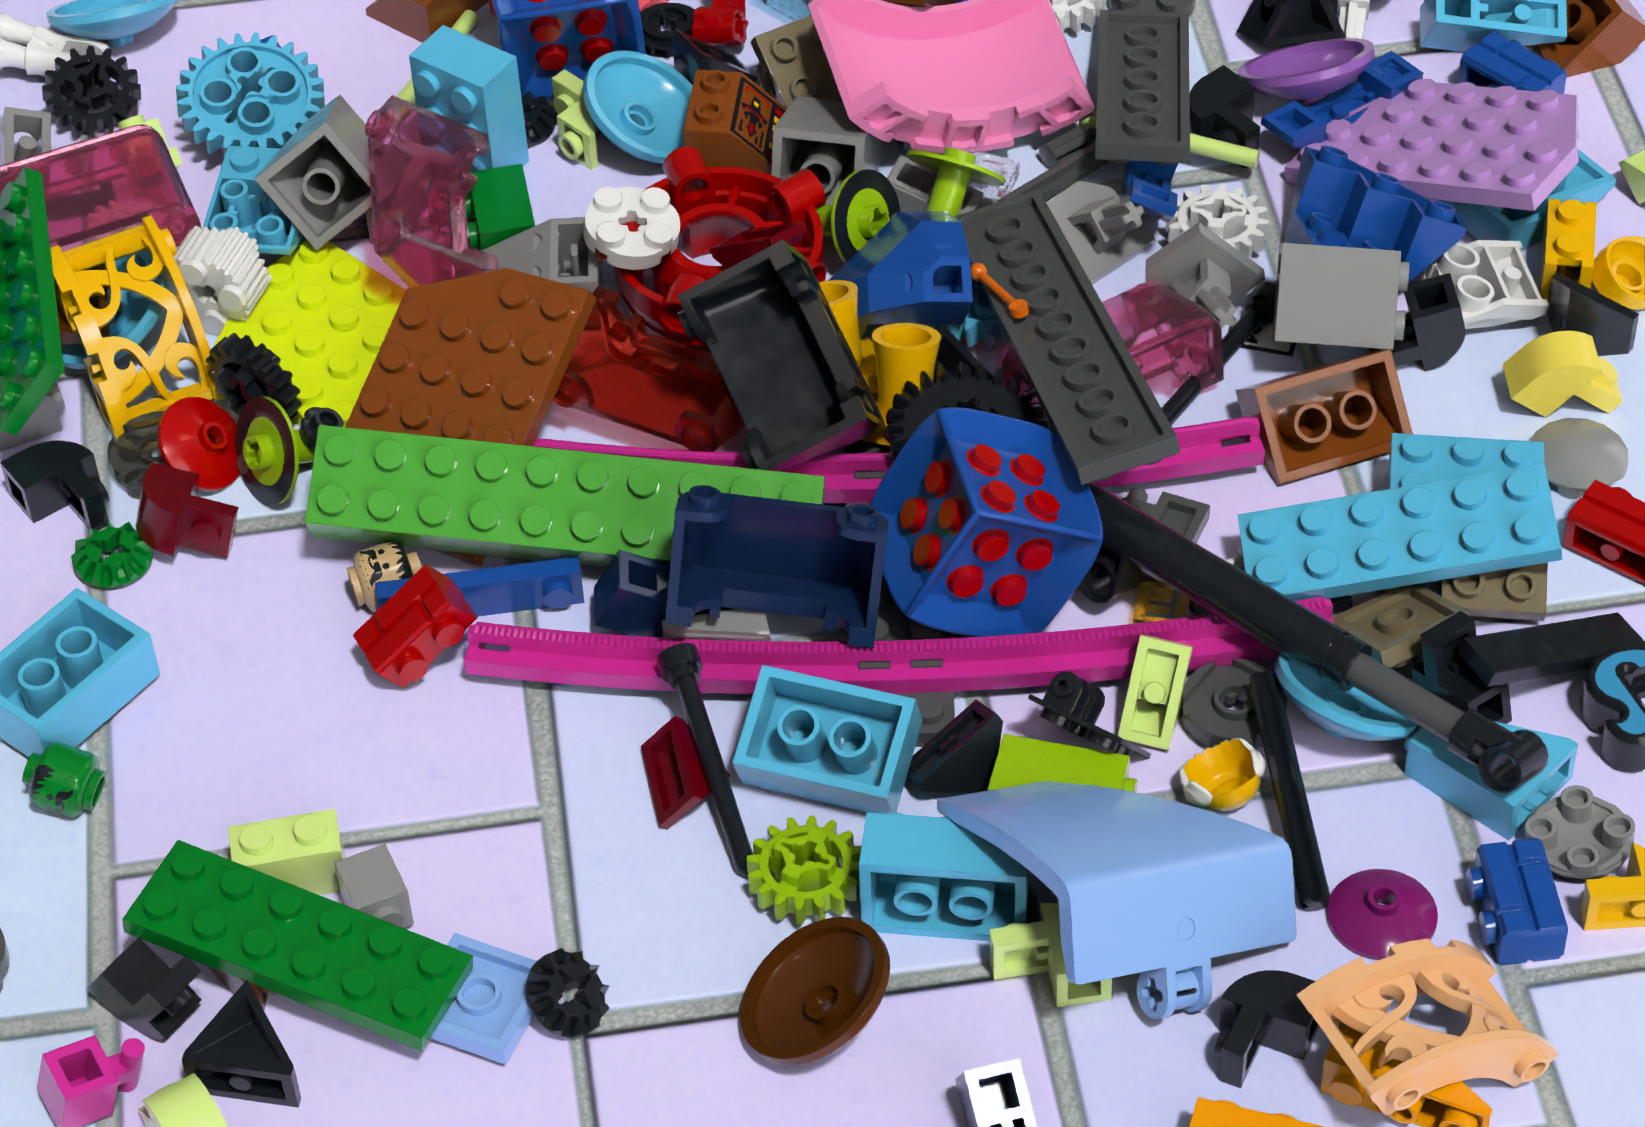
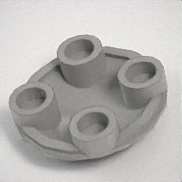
[1531,418,1628,499]
[1524,785,1636,879]

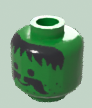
[22,741,106,818]

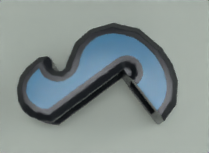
[1579,646,1645,772]

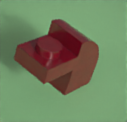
[136,462,239,558]

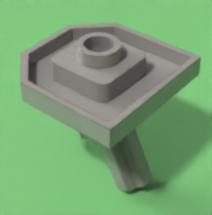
[1046,180,1155,285]
[1145,222,1265,329]

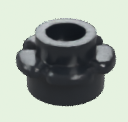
[299,407,344,451]

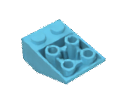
[203,146,304,255]

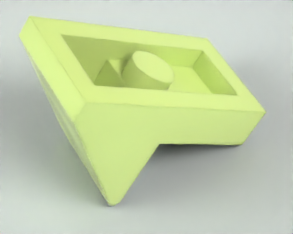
[1118,634,1193,750]

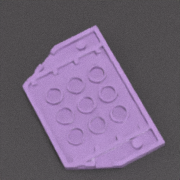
[1284,79,1580,211]

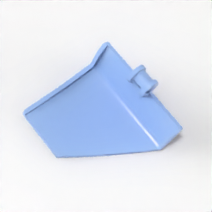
[937,781,1297,1019]

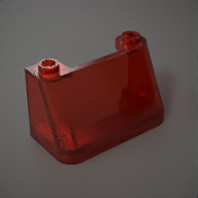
[553,286,746,452]

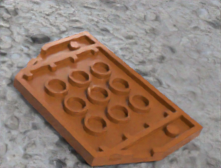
[345,268,597,566]

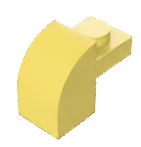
[1502,331,1623,418]

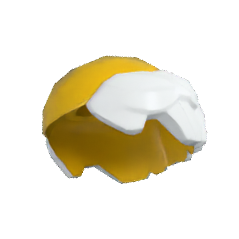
[1179,738,1265,811]

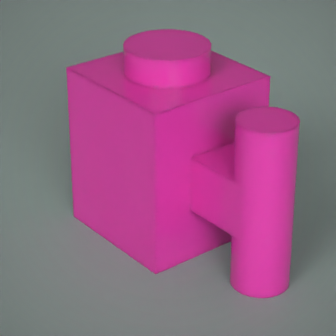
[37,1035,145,1127]

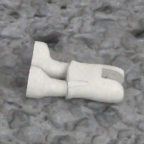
[0,12,110,76]

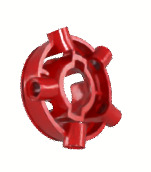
[597,147,826,349]

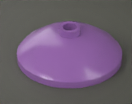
[1238,38,1375,106]

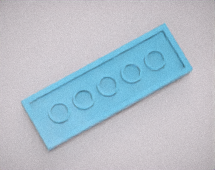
[1237,463,1563,601]

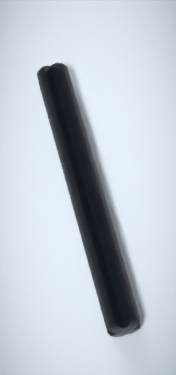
[1249,670,1330,911]

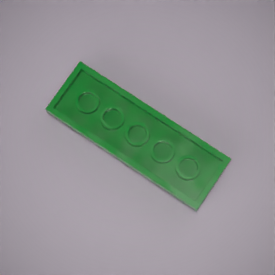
[0,167,64,435]
[122,840,473,1051]

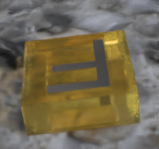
[1133,581,1189,624]

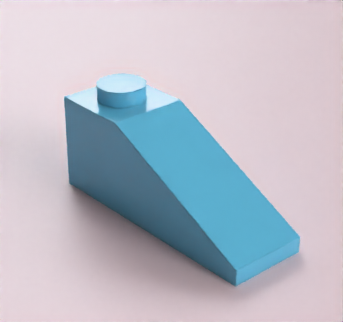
[1420,0,1567,52]

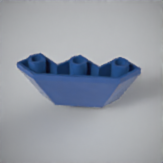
[1285,145,1467,292]
[828,211,973,339]

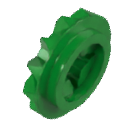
[71,521,153,588]

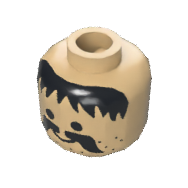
[346,540,422,612]

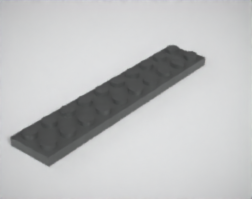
[954,189,1180,485]

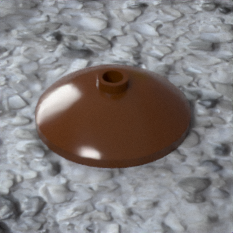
[740,917,890,1065]

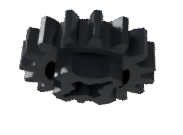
[42,46,141,140]
[206,333,302,420]

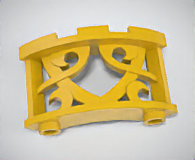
[50,215,225,440]

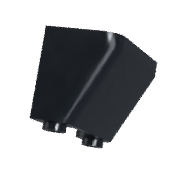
[677,240,886,472]

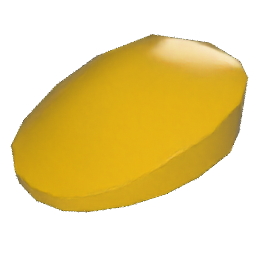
[1592,236,1645,310]

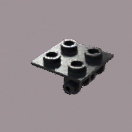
[1028,671,1151,758]

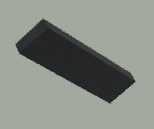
[1457,612,1645,687]

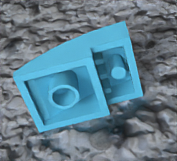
[1442,149,1617,252]

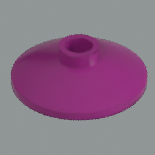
[1327,869,1438,960]

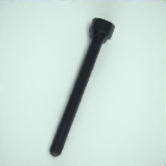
[1161,281,1276,426]
[657,643,753,876]

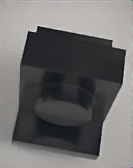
[1190,65,1260,169]
[1368,273,1466,372]
[0,440,110,531]
[1411,611,1512,724]
[87,937,202,1040]
[1214,970,1319,1088]

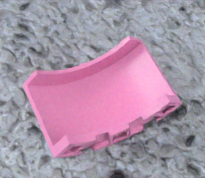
[807,0,1095,154]

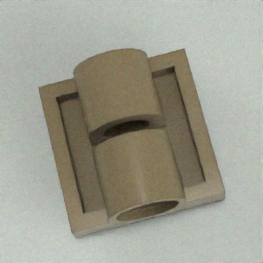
[750,15,842,109]
[1439,563,1548,621]

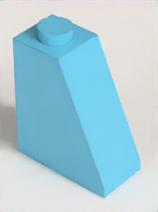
[1404,721,1578,841]

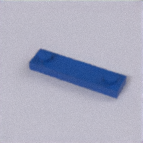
[375,556,585,617]

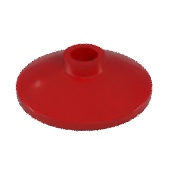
[157,397,240,491]

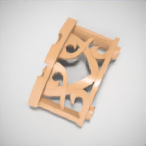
[1296,938,1559,1116]

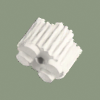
[167,225,273,335]

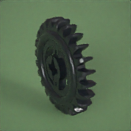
[885,361,1050,459]

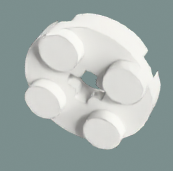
[583,186,680,270]

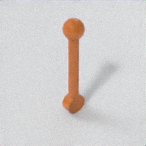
[971,262,1029,319]

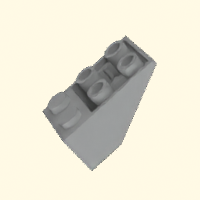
[461,217,602,324]

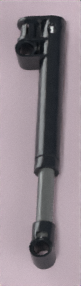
[1079,482,1549,793]

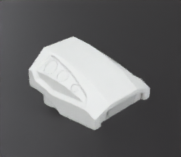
[1421,240,1549,329]

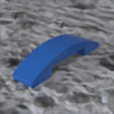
[1261,51,1424,149]
[1120,161,1178,222]

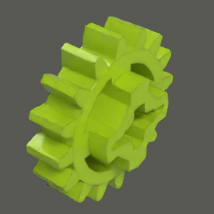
[747,816,861,925]

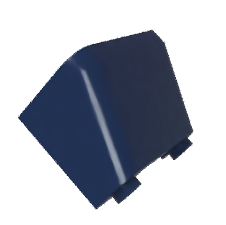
[665,485,889,648]

